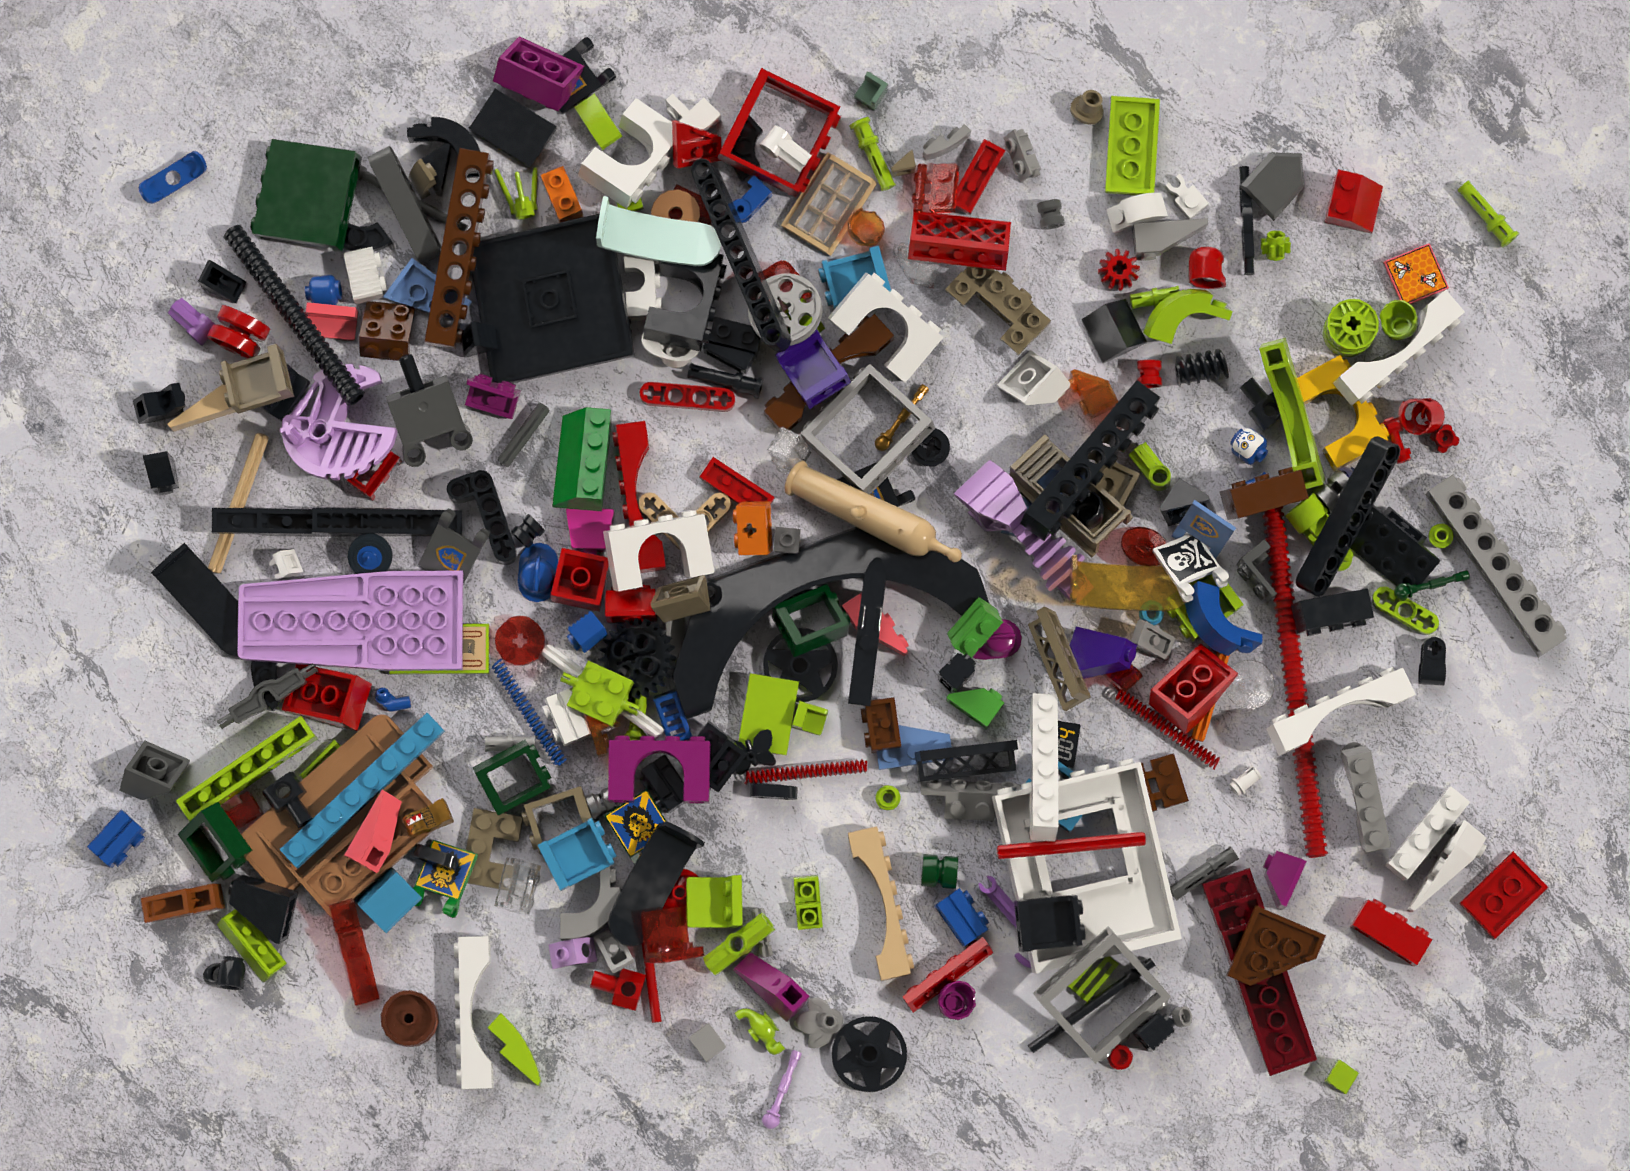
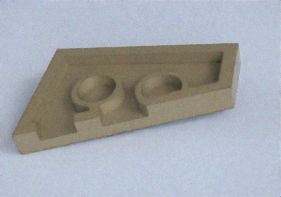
[1090,462,1140,541]

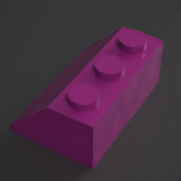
[493,36,584,111]

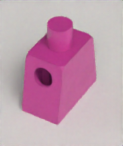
[566,509,615,555]

